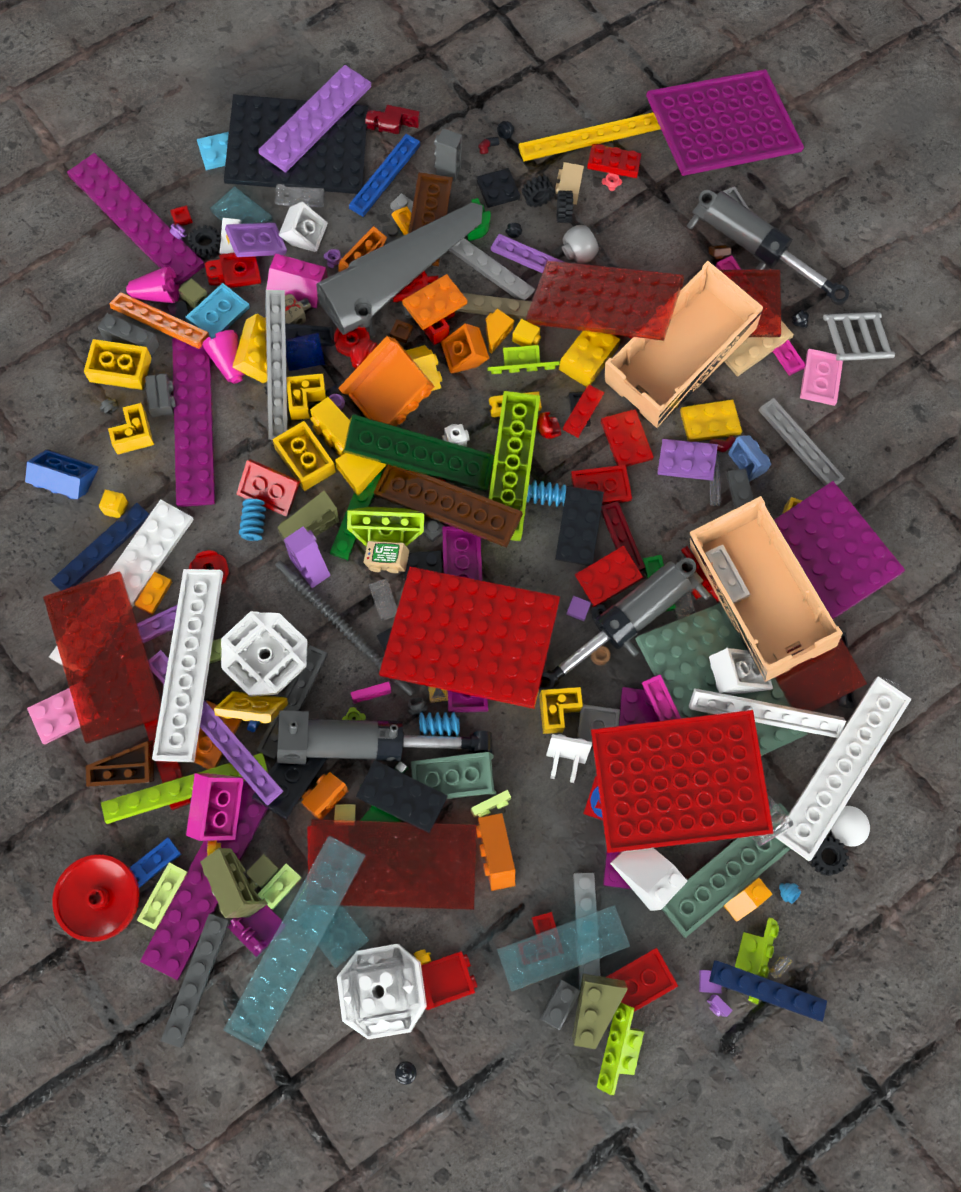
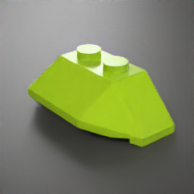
[347,507,424,547]

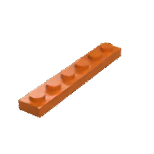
[109,292,209,349]

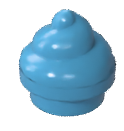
[779,883,801,904]

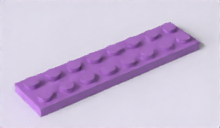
[259,65,371,172]

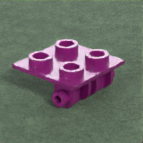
[228,899,287,957]

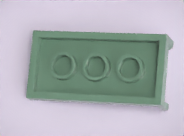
[411,752,497,799]

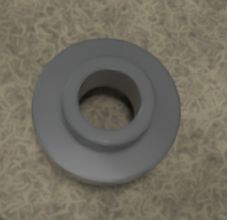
[100,398,119,415]

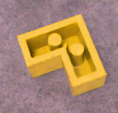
[406,345,442,391]
[286,374,326,420]
[108,403,154,454]
[539,687,583,734]

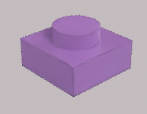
[707,995,733,1017]

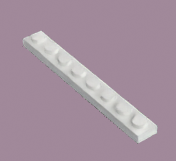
[689,688,846,738]

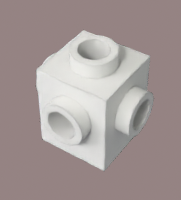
[442,424,469,447]

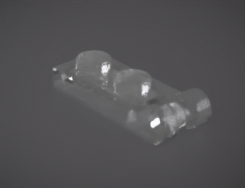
[275,184,324,207]

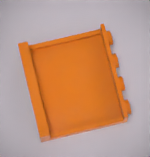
[338,336,435,426]

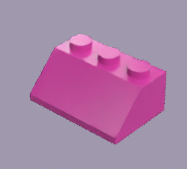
[266,253,328,308]
[186,773,244,841]

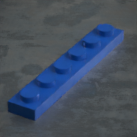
[349,134,420,217]

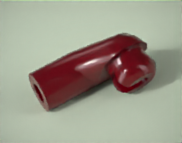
[709,436,736,452]

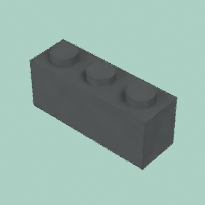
[434,129,462,182]
[98,313,159,357]

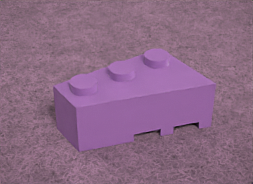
[284,526,331,588]

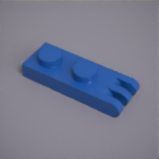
[130,837,182,888]

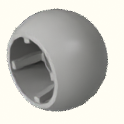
[562,225,599,264]

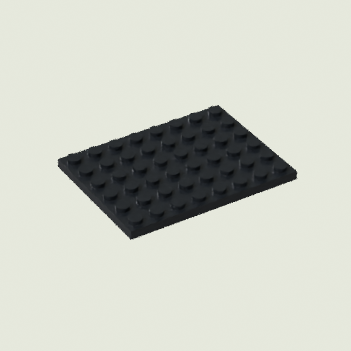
[224,94,368,194]

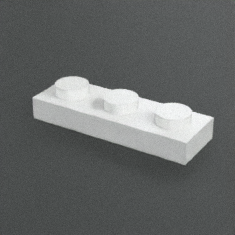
[705,545,750,604]

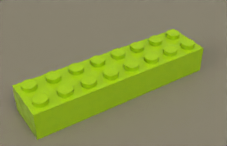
[489,391,540,541]

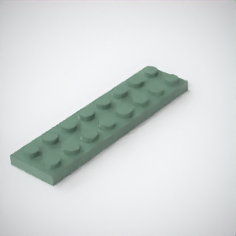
[662,803,791,938]

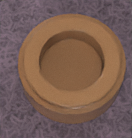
[591,645,611,665]

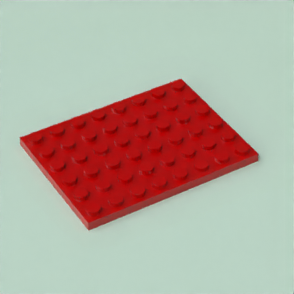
[379,567,560,709]
[591,710,774,853]

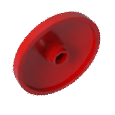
[52,855,139,942]

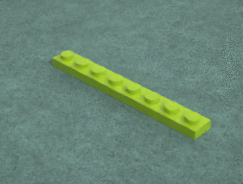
[101,753,268,824]

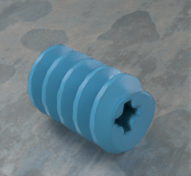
[526,480,566,507]
[239,499,266,541]
[419,712,460,737]

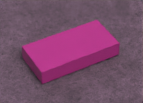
[350,682,391,704]

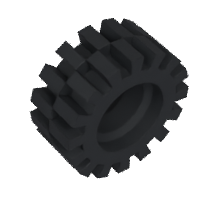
[522,175,555,208]
[556,190,573,223]
[188,225,221,260]
[810,837,849,876]

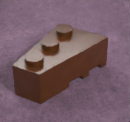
[86,740,155,787]

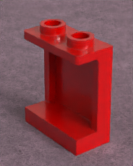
[421,951,478,1010]

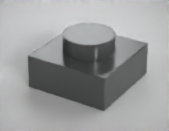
[423,518,444,543]

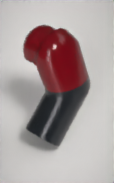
[478,136,499,154]

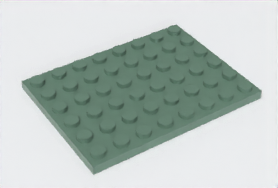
[635,603,808,756]

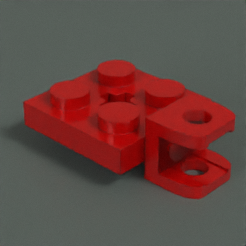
[205,253,261,288]

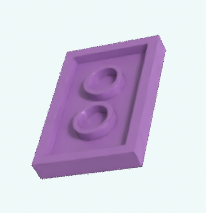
[225,223,287,257]
[658,439,718,481]

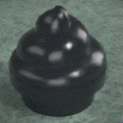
[497,121,514,139]
[791,309,809,328]
[395,1061,417,1085]

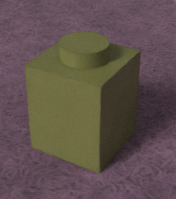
[179,278,208,309]
[246,854,280,889]

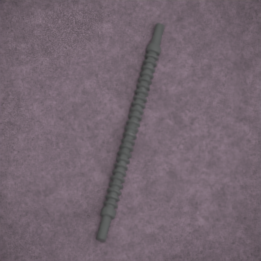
[275,560,415,697]

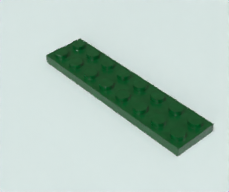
[343,414,495,492]

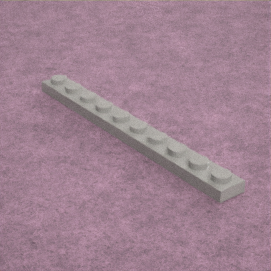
[390,193,536,301]

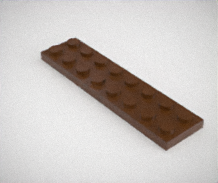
[373,465,523,548]

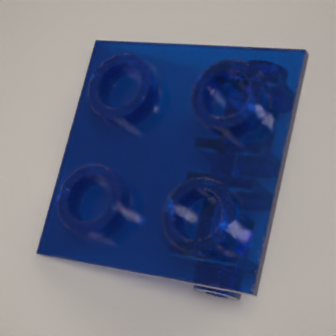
[286,333,325,371]

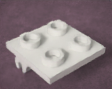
[546,734,592,783]

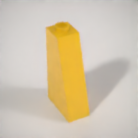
[335,453,387,496]

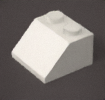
[279,202,328,252]

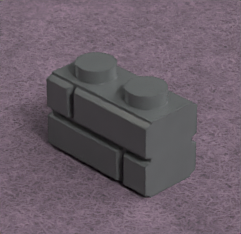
[145,374,176,417]
[539,980,581,1030]

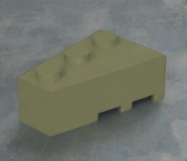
[277,491,339,540]
[200,848,268,918]
[572,974,628,1049]

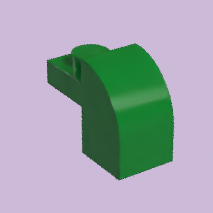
[466,198,491,241]

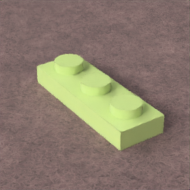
[137,863,188,930]

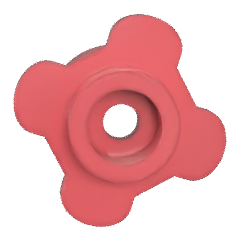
[602,173,622,191]

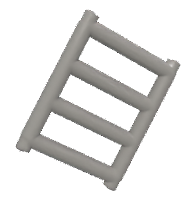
[823,312,895,361]

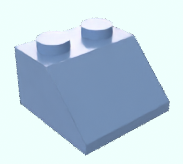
[728,435,771,482]

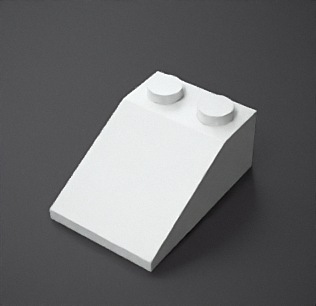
[709,648,773,695]
[610,848,687,911]

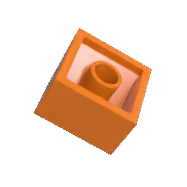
[441,323,489,373]
[301,772,349,821]

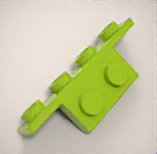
[487,345,560,375]
[735,918,779,1005]
[597,1002,644,1095]

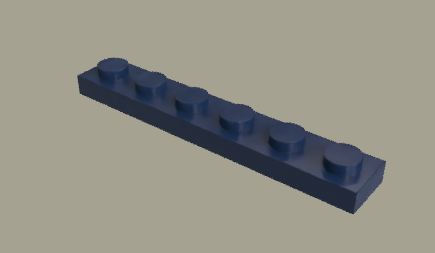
[50,503,150,595]
[709,960,827,1022]

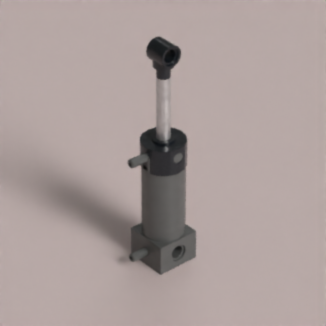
[277,710,492,764]

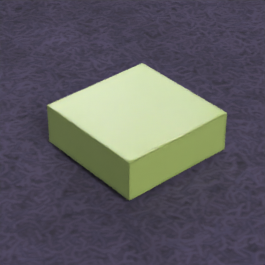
[334,804,356,826]

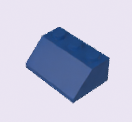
[25,450,98,499]

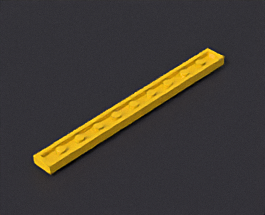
[518,112,661,162]

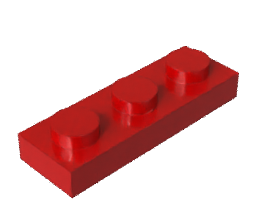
[562,384,605,438]

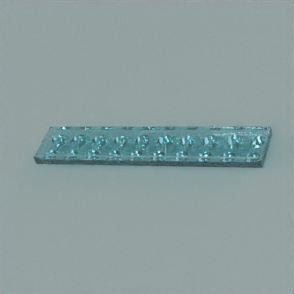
[223,835,366,1051]

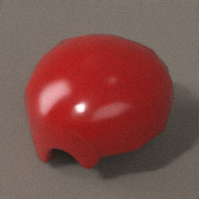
[537,412,561,439]

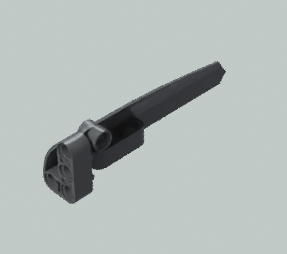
[317,203,483,335]

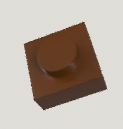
[709,244,731,259]
[390,320,413,343]

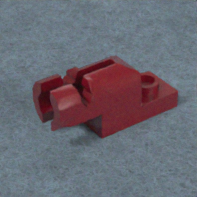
[365,105,420,134]

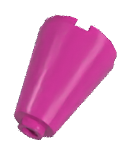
[126,267,180,303]
[202,330,245,384]

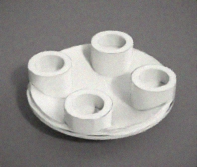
[831,806,870,846]

